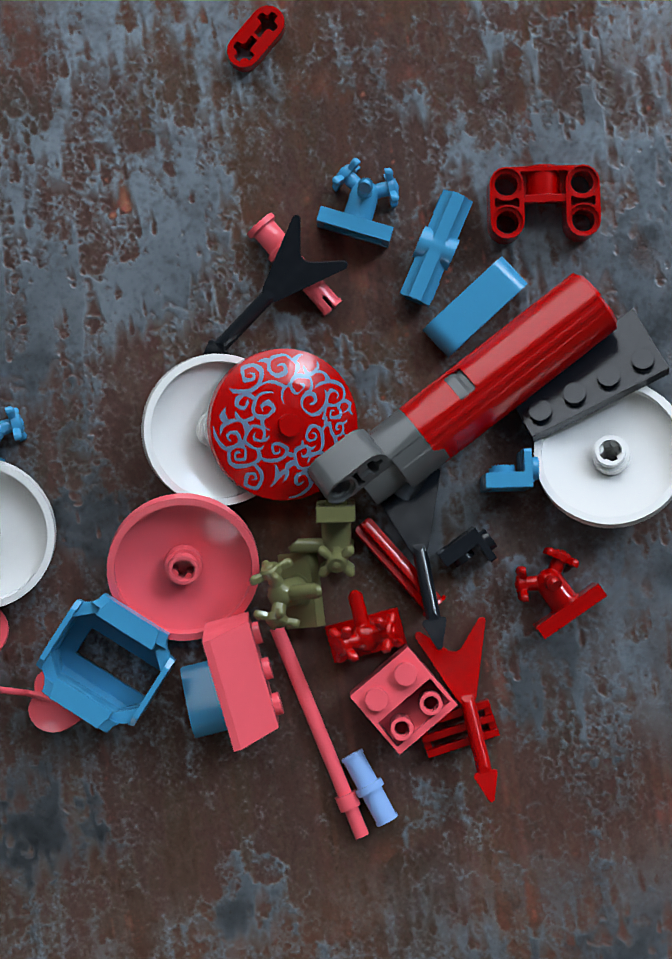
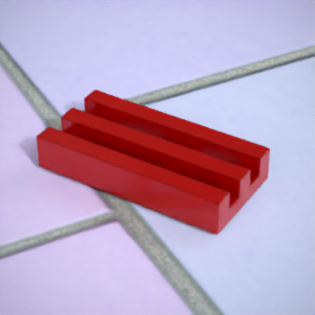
[421,698,500,758]

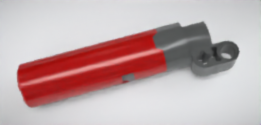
[308,273,617,505]

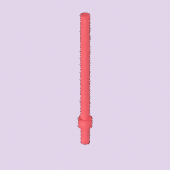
[270,627,369,839]

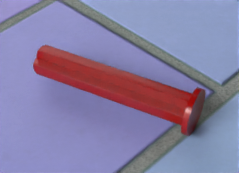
[354,518,446,617]

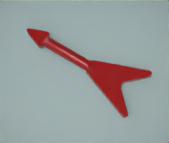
[415,617,498,803]

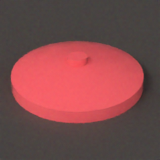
[107,493,260,641]

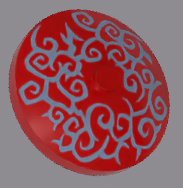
[207,349,358,501]

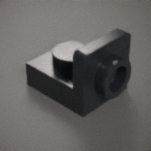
[436,526,497,567]

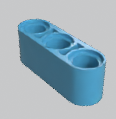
[423,256,528,357]

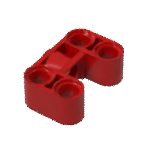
[486,164,601,245]

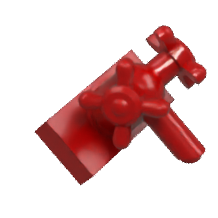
[514,547,607,639]
[325,590,407,663]

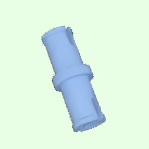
[341,748,398,827]

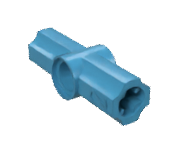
[399,189,473,307]

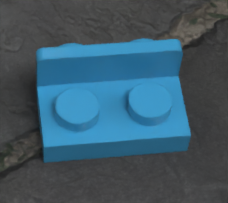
[480,448,539,493]

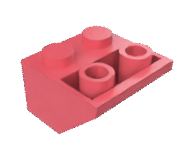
[350,644,458,755]

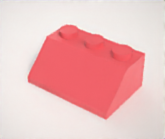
[202,611,284,752]

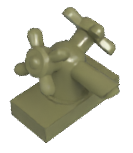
[288,499,355,578]
[249,553,326,630]

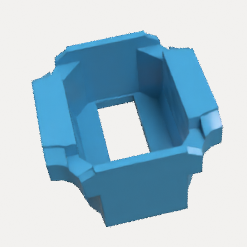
[36,593,176,733]

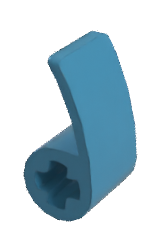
[180,661,227,738]

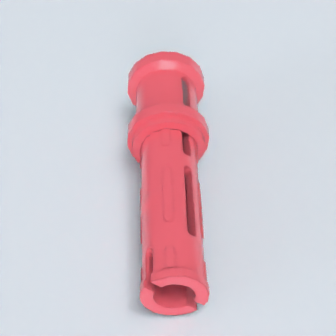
[247,212,342,317]

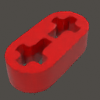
[227,5,285,72]

